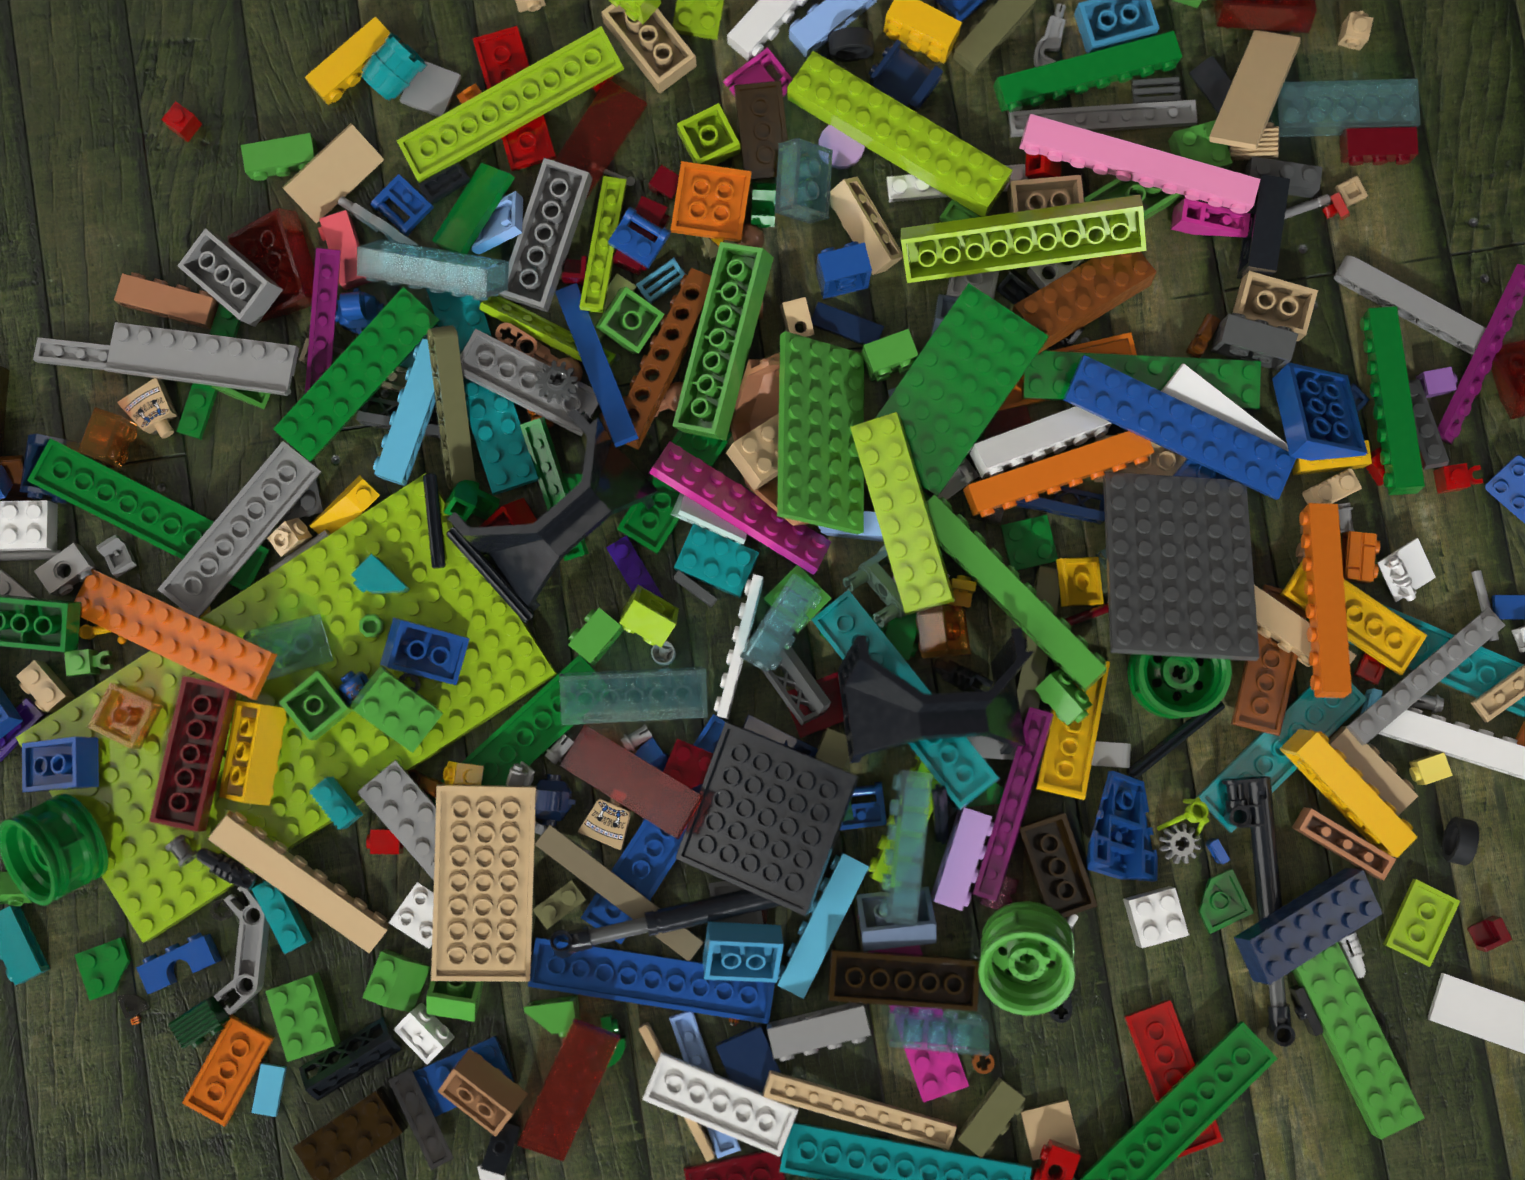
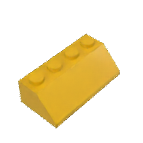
[219,700,287,806]

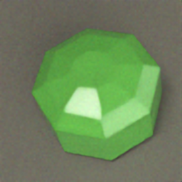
[359,614,384,638]

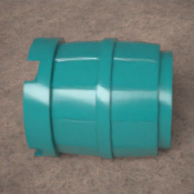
[361,32,427,101]

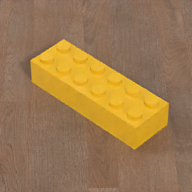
[1280,729,1417,858]

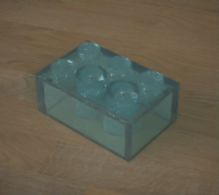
[775,138,833,224]

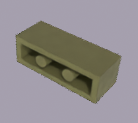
[955,1076,1026,1158]

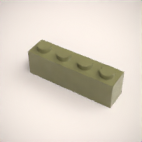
[953,0,1036,76]

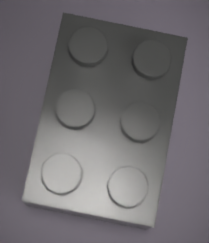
[1210,313,1298,371]

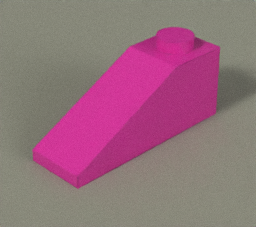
[1171,198,1251,237]

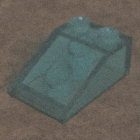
[243,614,333,680]

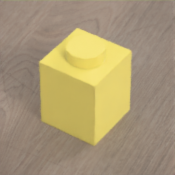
[1409,753,1453,785]

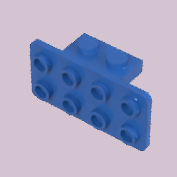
[1485,455,1525,523]

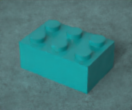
[674,524,759,598]

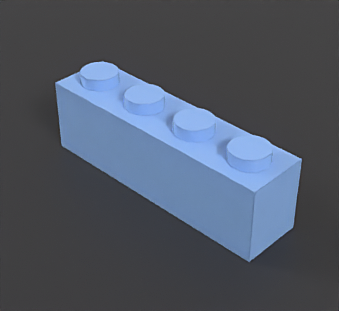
[789,0,877,59]

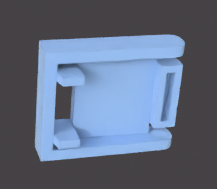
[472,191,523,254]

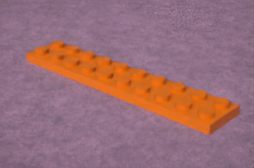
[75,569,277,700]

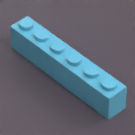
[373,339,436,486]
[777,852,869,999]

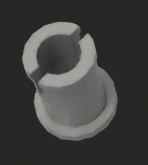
[1338,503,1354,533]
[1411,694,1444,713]
[620,724,652,752]
[544,734,574,765]

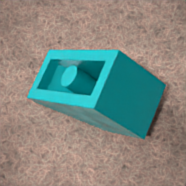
[351,554,410,594]

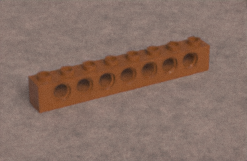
[623,268,711,450]

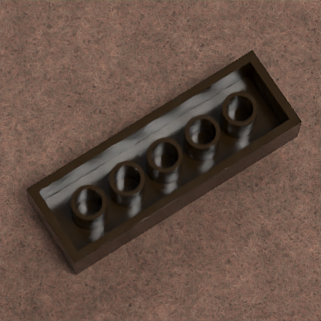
[828,948,979,1012]

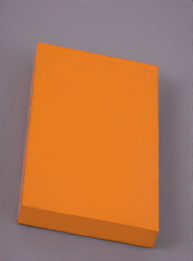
[182,1014,274,1127]

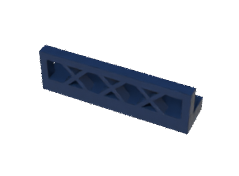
[1017,486,1105,524]

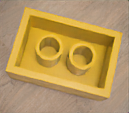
[883,0,962,64]

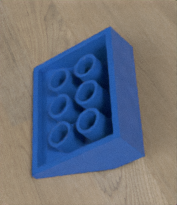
[1272,363,1367,461]

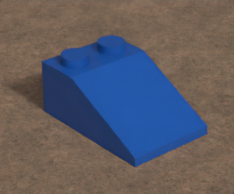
[380,617,470,685]
[22,737,99,792]

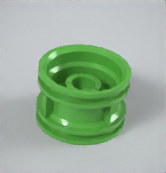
[979,901,1075,1016]

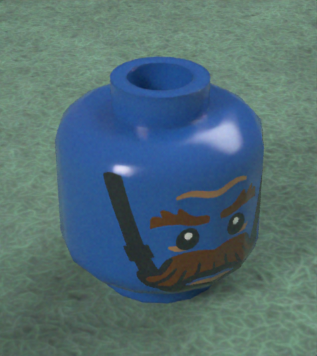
[338,671,369,706]

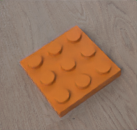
[671,161,752,243]

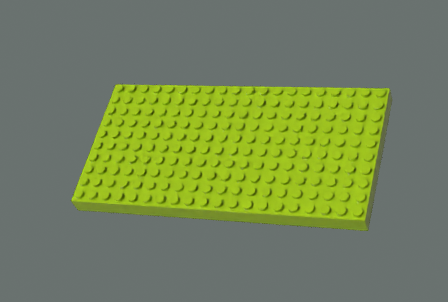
[15,473,558,943]

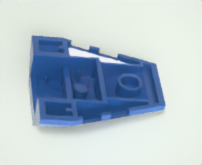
[1087,771,1158,882]

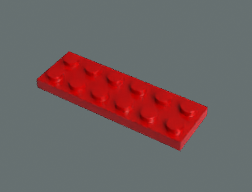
[473,26,557,172]
[1124,999,1223,1158]

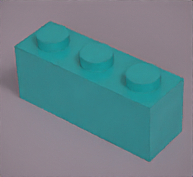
[251,881,313,954]
[0,906,50,985]

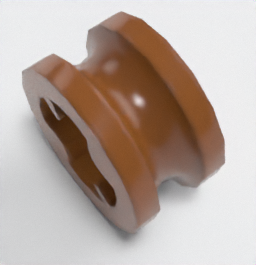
[971,1050,995,1074]

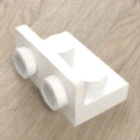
[393,1003,454,1064]

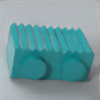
[309,777,363,829]

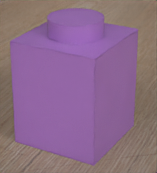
[1416,367,1457,398]

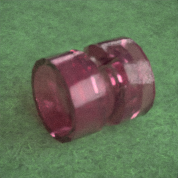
[979,876,1019,910]

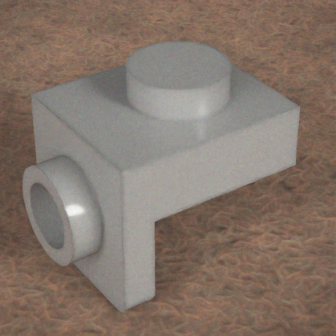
[96,535,137,578]

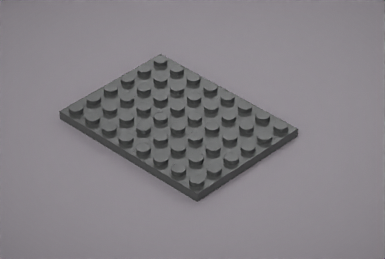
[1103,472,1260,661]

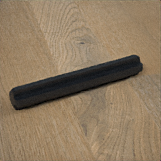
[423,473,446,569]
[932,784,949,844]

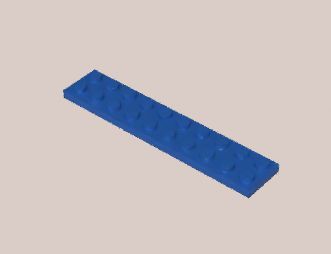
[1063,355,1296,500]
[581,714,725,944]
[528,937,775,1024]

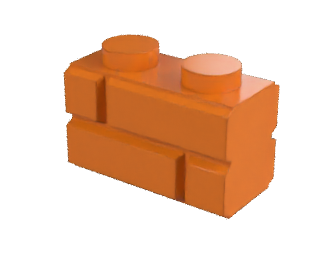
[1342,531,1380,583]

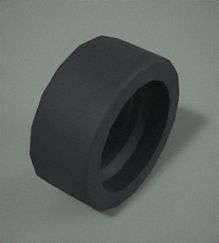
[829,27,874,61]
[1442,817,1479,866]

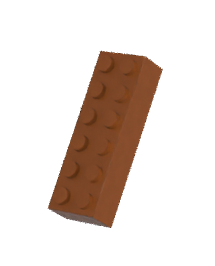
[1012,252,1157,354]

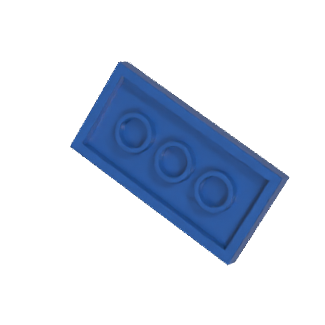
[413,1035,515,1117]

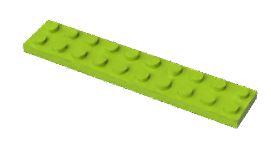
[397,26,624,183]

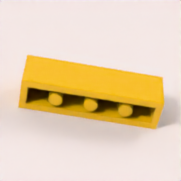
[305,17,390,105]

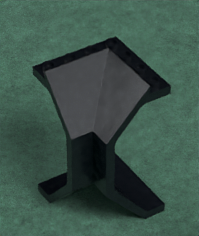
[448,407,658,611]
[837,628,1035,763]

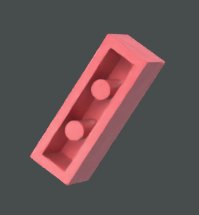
[318,210,372,290]

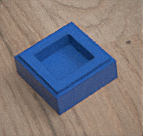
[1205,838,1230,864]

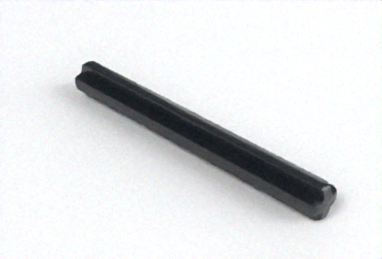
[447,526,534,622]
[1126,701,1225,779]

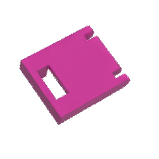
[723,47,793,97]

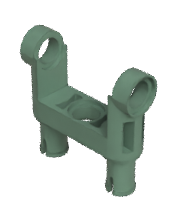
[843,545,907,627]

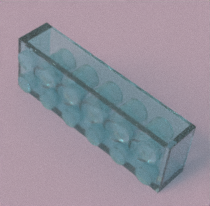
[1271,79,1420,137]
[357,239,509,301]
[559,667,708,725]
[879,770,932,925]

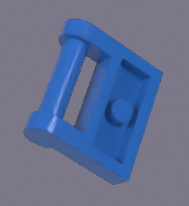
[370,174,434,237]
[608,207,671,269]
[840,782,887,830]

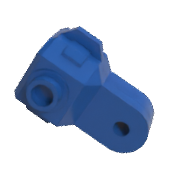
[336,288,385,336]

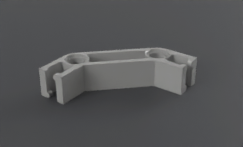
[214,887,270,1015]

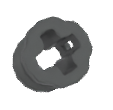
[165,835,197,868]

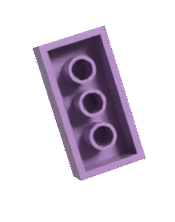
[930,807,994,911]

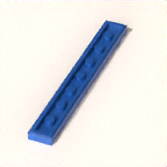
[555,283,639,447]

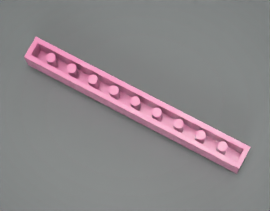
[1019,114,1261,214]

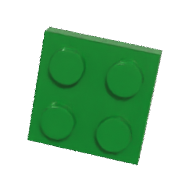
[1000,515,1058,571]

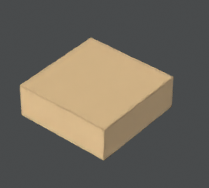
[1335,176,1368,207]

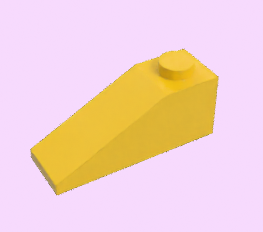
[309,475,380,534]

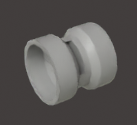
[651,641,676,666]

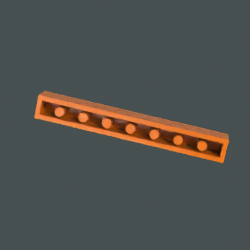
[963,431,1154,517]
[1299,503,1352,698]

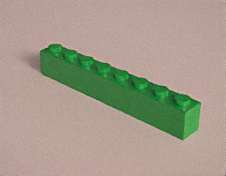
[993,31,1182,112]
[1360,306,1425,495]

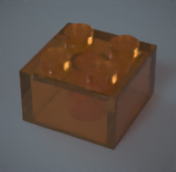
[77,407,137,469]
[916,606,971,658]
[88,683,163,749]

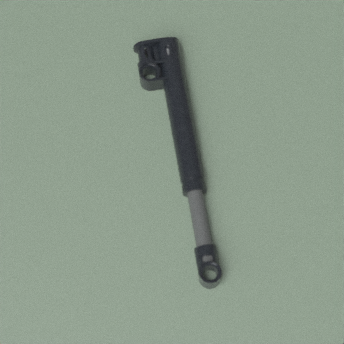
[1222,776,1296,1047]
[550,889,817,958]

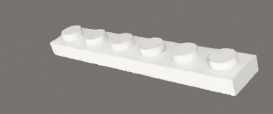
[886,164,1028,202]

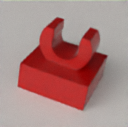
[1323,192,1350,220]

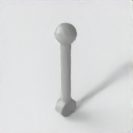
[589,162,635,186]

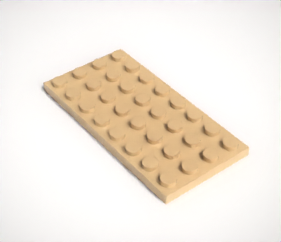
[431,784,536,982]

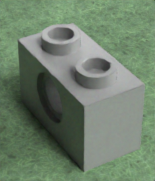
[34,543,98,596]

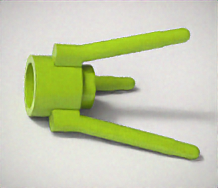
[1157,797,1209,836]

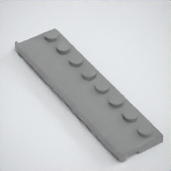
[104,322,299,396]

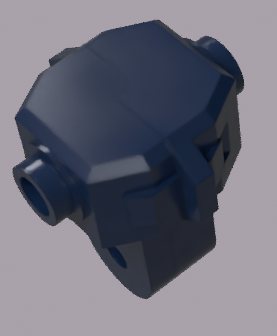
[535,774,576,826]

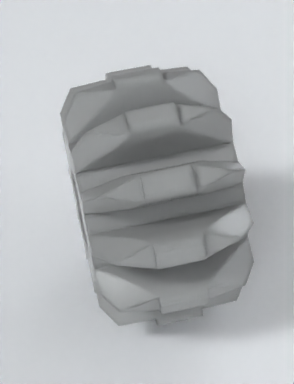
[1159,823,1201,864]

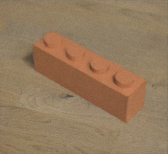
[114,272,219,330]
[1292,807,1396,880]

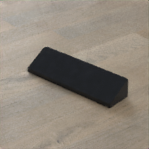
[1189,56,1232,115]
[996,269,1085,347]

